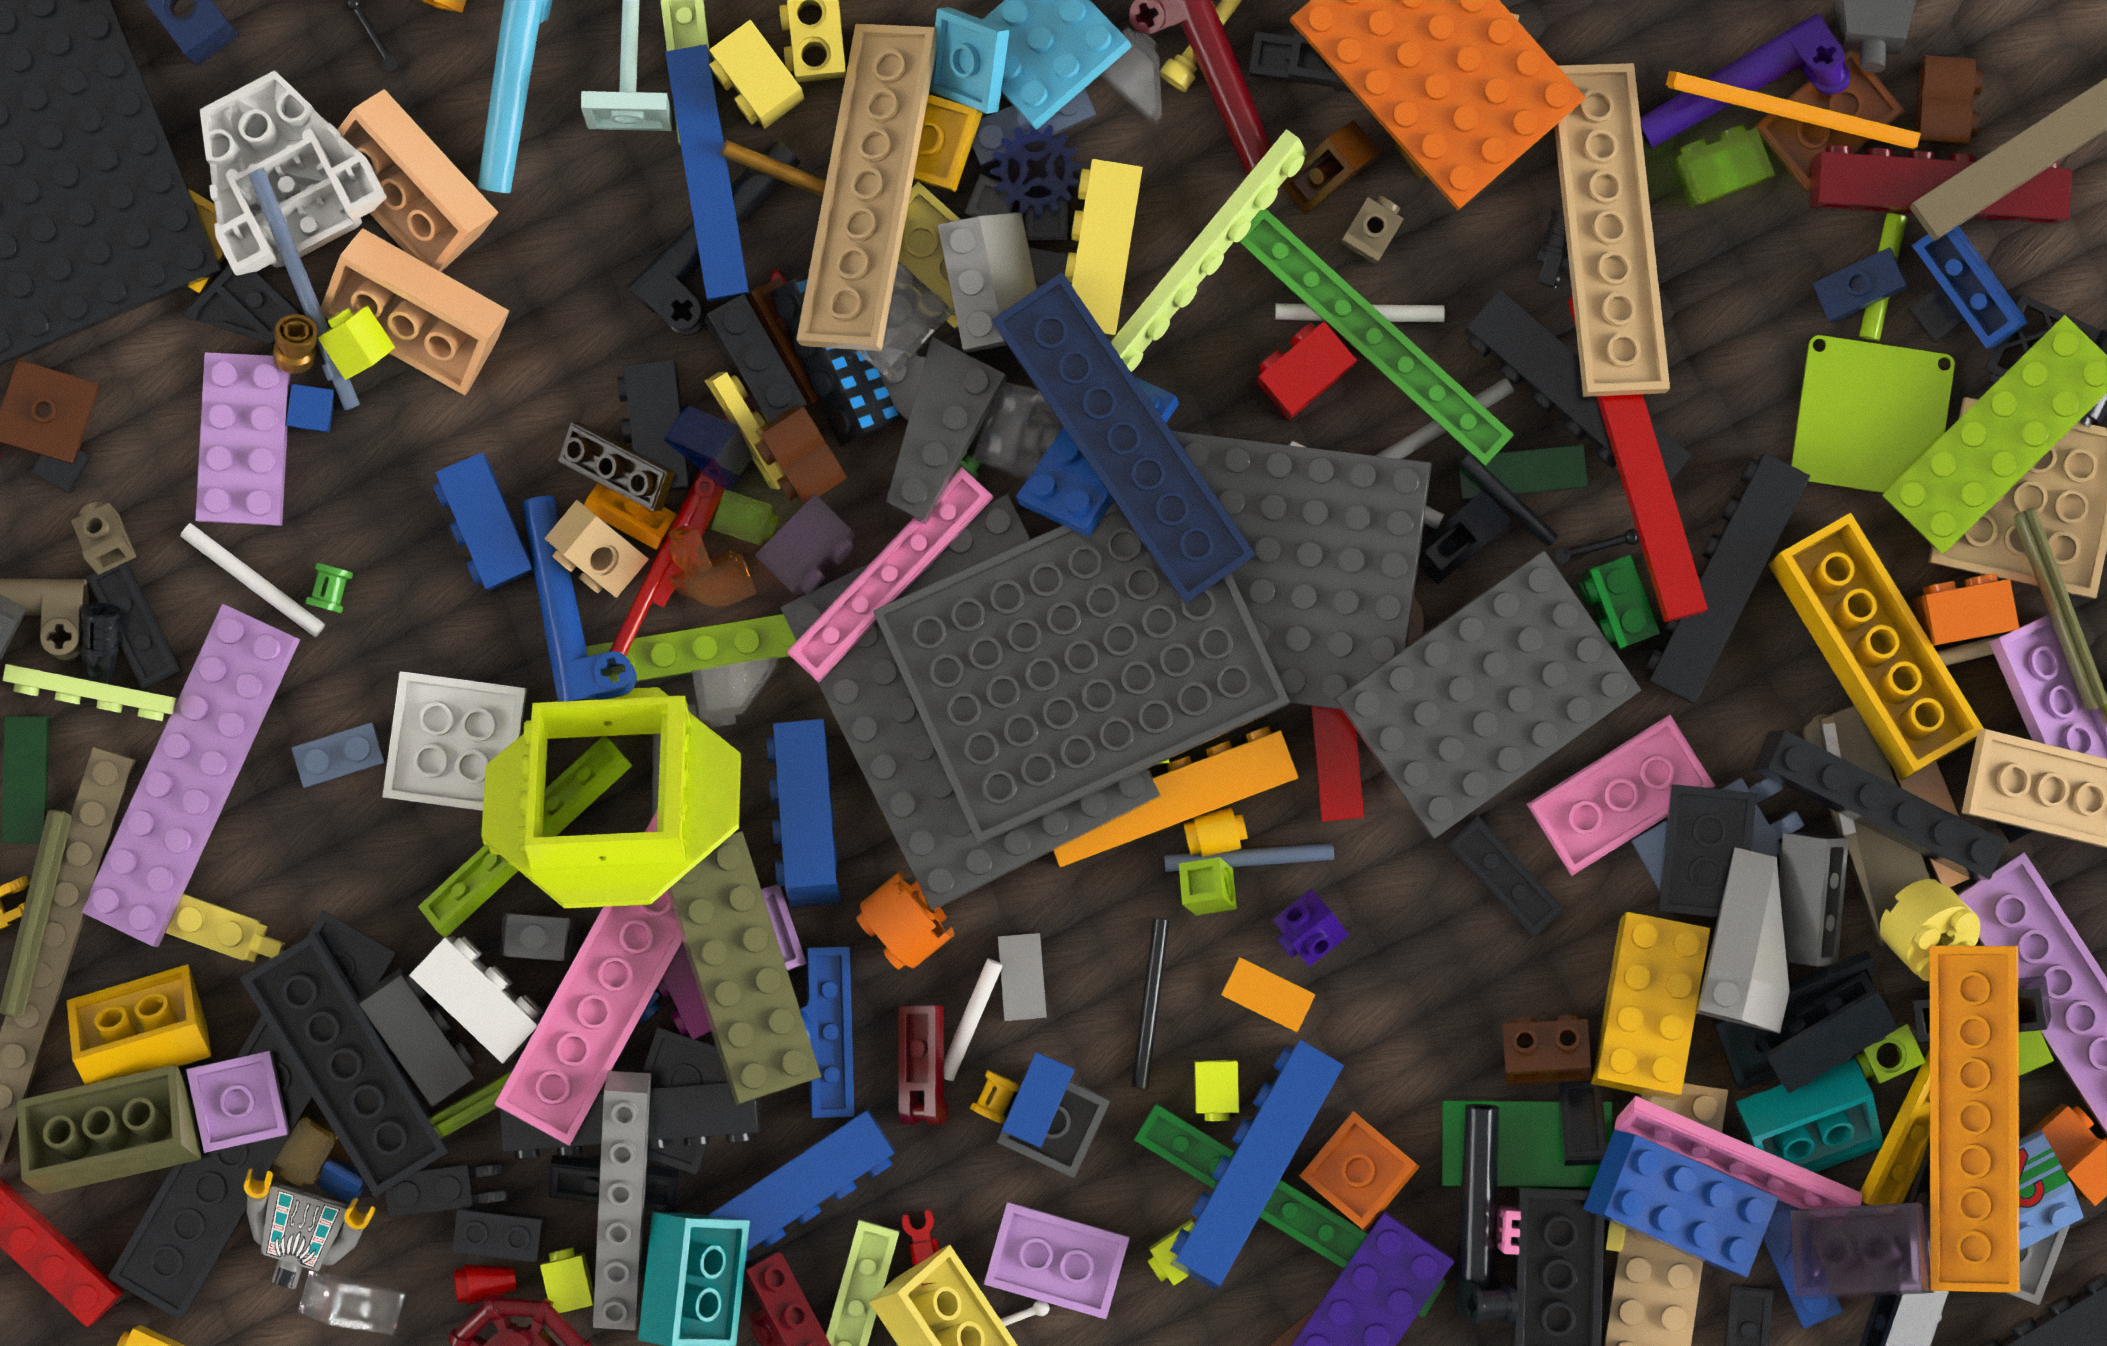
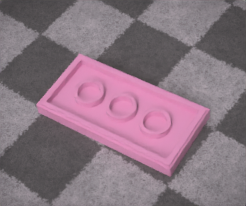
[1526,715,1715,876]

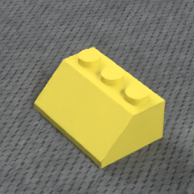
[869,1245,1018,1346]

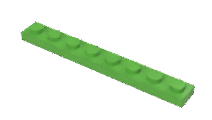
[1238,209,1514,466]

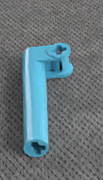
[477,0,553,193]

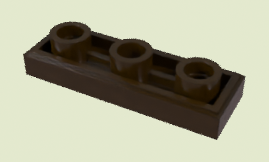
[558,422,675,511]

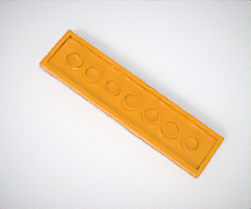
[1929,946,2020,1293]

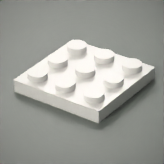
[382,671,527,811]

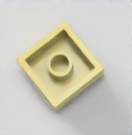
[709,20,805,129]

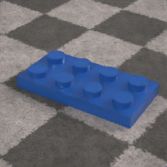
[1016,376,1179,538]

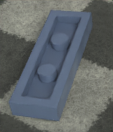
[972,88,1096,167]

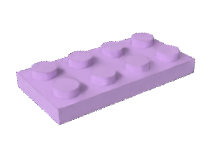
[195,352,291,526]
[1989,614,2107,759]

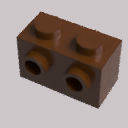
[1502,1015,1591,1085]

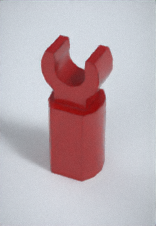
[902,1209,939,1286]

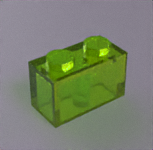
[1673,125,1775,209]

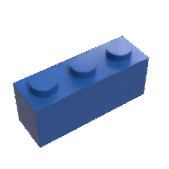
[1912,226,2029,348]
[433,452,534,591]

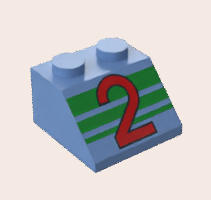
[2019,1129,2084,1251]

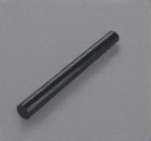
[1132,918,1170,1089]

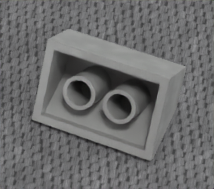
[938,212,1037,354]

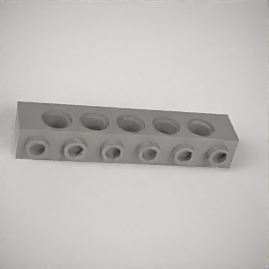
[593,1071,651,1330]

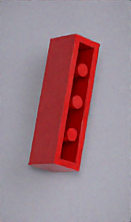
[0,1177,125,1327]

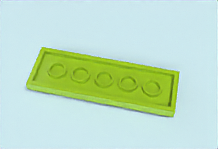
[1882,315,2107,556]

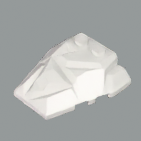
[200,70,387,276]

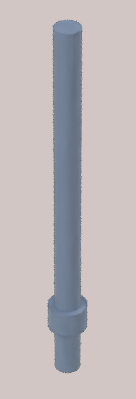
[248,168,360,411]

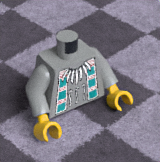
[244,1169,375,1289]

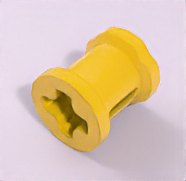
[970,1070,1021,1124]

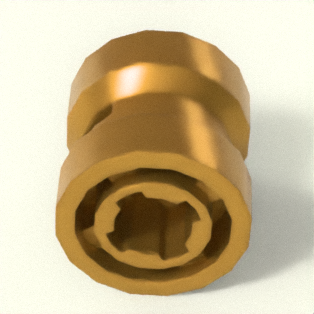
[273,314,318,374]

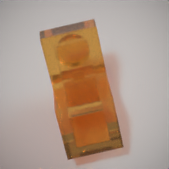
[668,525,757,607]

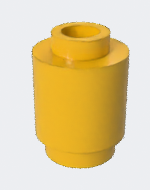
[1183,808,1248,858]

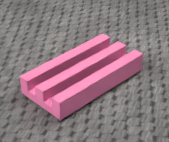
[1496,1205,1521,1255]

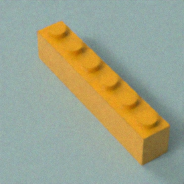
[1053,726,1299,867]

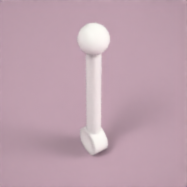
[1000,1300,1050,1326]

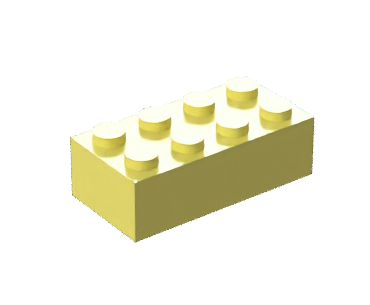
[1065,159,1143,342]

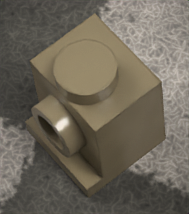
[1340,195,1404,266]
[71,502,136,575]

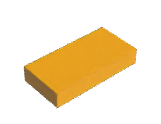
[1221,957,1316,1032]

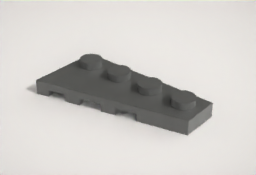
[886,337,1007,524]

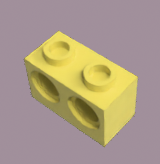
[780,0,846,83]

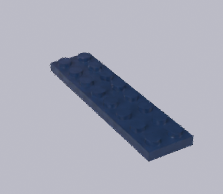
[991,272,1256,604]

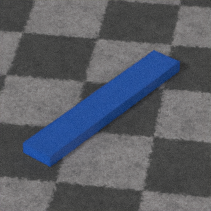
[665,44,750,301]

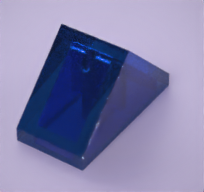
[663,405,753,491]

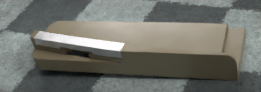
[1803,705,1930,946]

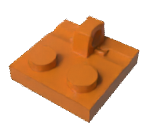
[1299,1111,1420,1232]

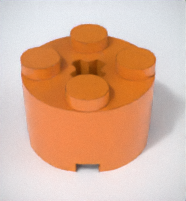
[856,870,954,970]

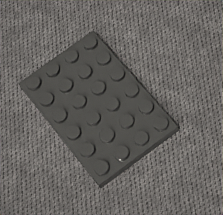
[1334,550,1641,839]

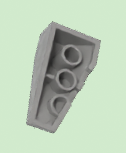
[1696,847,1790,1033]

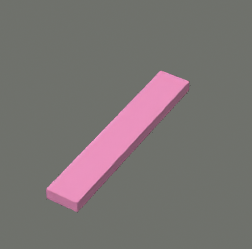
[787,467,993,683]
[1614,1096,1863,1226]

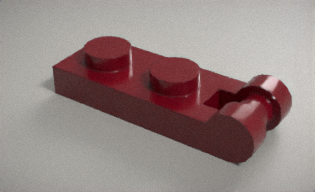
[899,1005,948,1125]

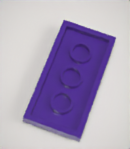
[1290,1211,1454,1346]

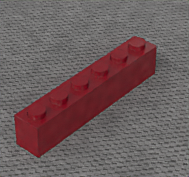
[1810,145,2072,224]

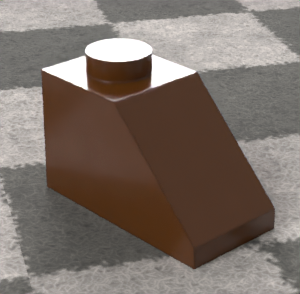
[1281,120,1381,215]

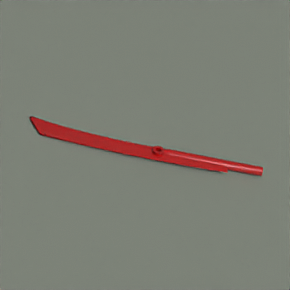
[609,269,788,656]

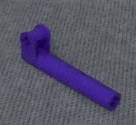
[1640,13,1851,149]

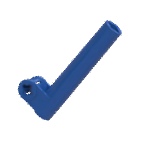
[522,496,637,702]

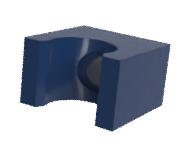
[145,0,240,66]

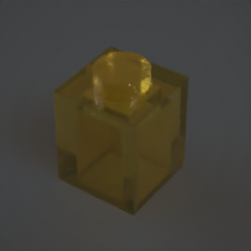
[274,1117,340,1187]

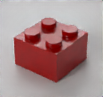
[1256,321,1357,422]

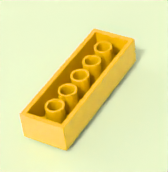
[1768,513,1984,782]

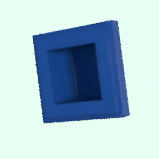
[318,1158,366,1204]

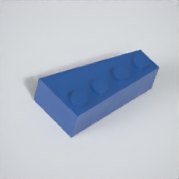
[766,719,841,908]

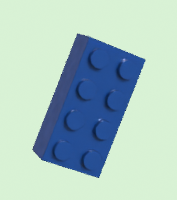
[1583,1130,1779,1278]

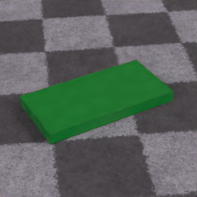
[1441,1100,1612,1187]

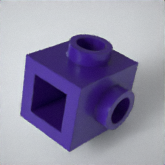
[1272,888,1349,967]

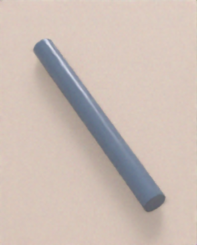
[1164,843,1334,872]

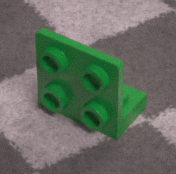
[1578,555,1660,651]

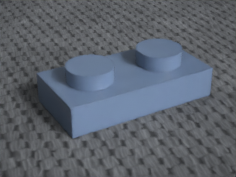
[291,722,386,788]

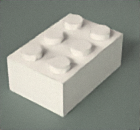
[409,936,544,1064]

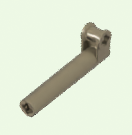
[0,579,89,661]

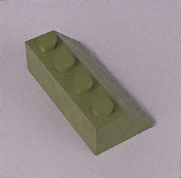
[17,1065,201,1195]

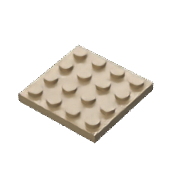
[1928,397,2107,599]

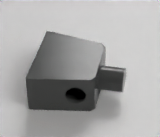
[1834,0,1916,73]
[500,912,583,961]

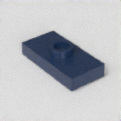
[1812,247,1909,323]

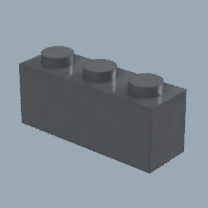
[1778,832,1849,966]
[358,967,476,1107]

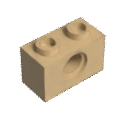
[544,500,649,598]

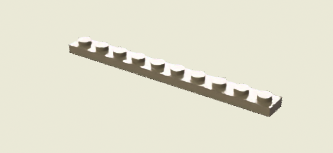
[0,747,136,1164]

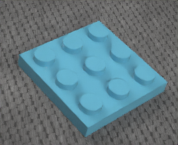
[982,0,1132,130]

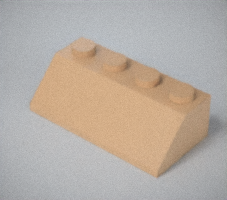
[337,89,498,272]
[321,228,509,396]

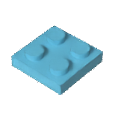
[929,7,1009,114]

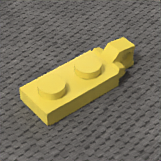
[165,893,286,962]

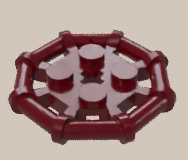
[448,1294,591,1346]

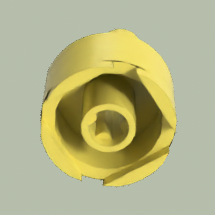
[1880,879,1980,981]

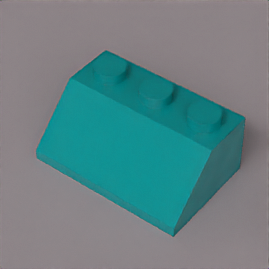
[1735,1058,1884,1173]
[638,1212,750,1346]

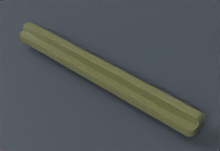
[2013,509,2107,710]
[0,810,72,1018]

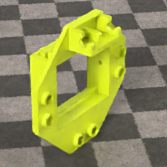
[481,687,741,908]

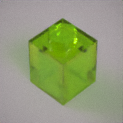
[711,489,779,547]

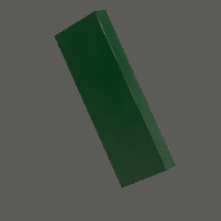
[1457,445,1588,500]
[1,716,49,844]

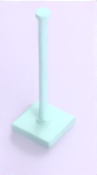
[581,0,673,131]

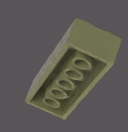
[667,831,821,1105]

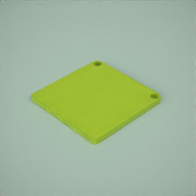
[1791,335,1955,493]

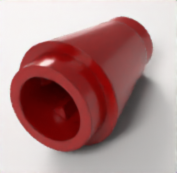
[453,1264,516,1306]

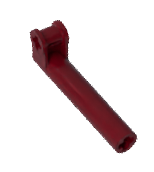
[1129,0,1271,176]

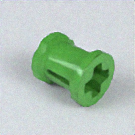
[305,563,353,613]

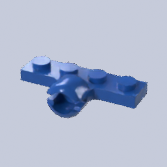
[799,946,854,1118]

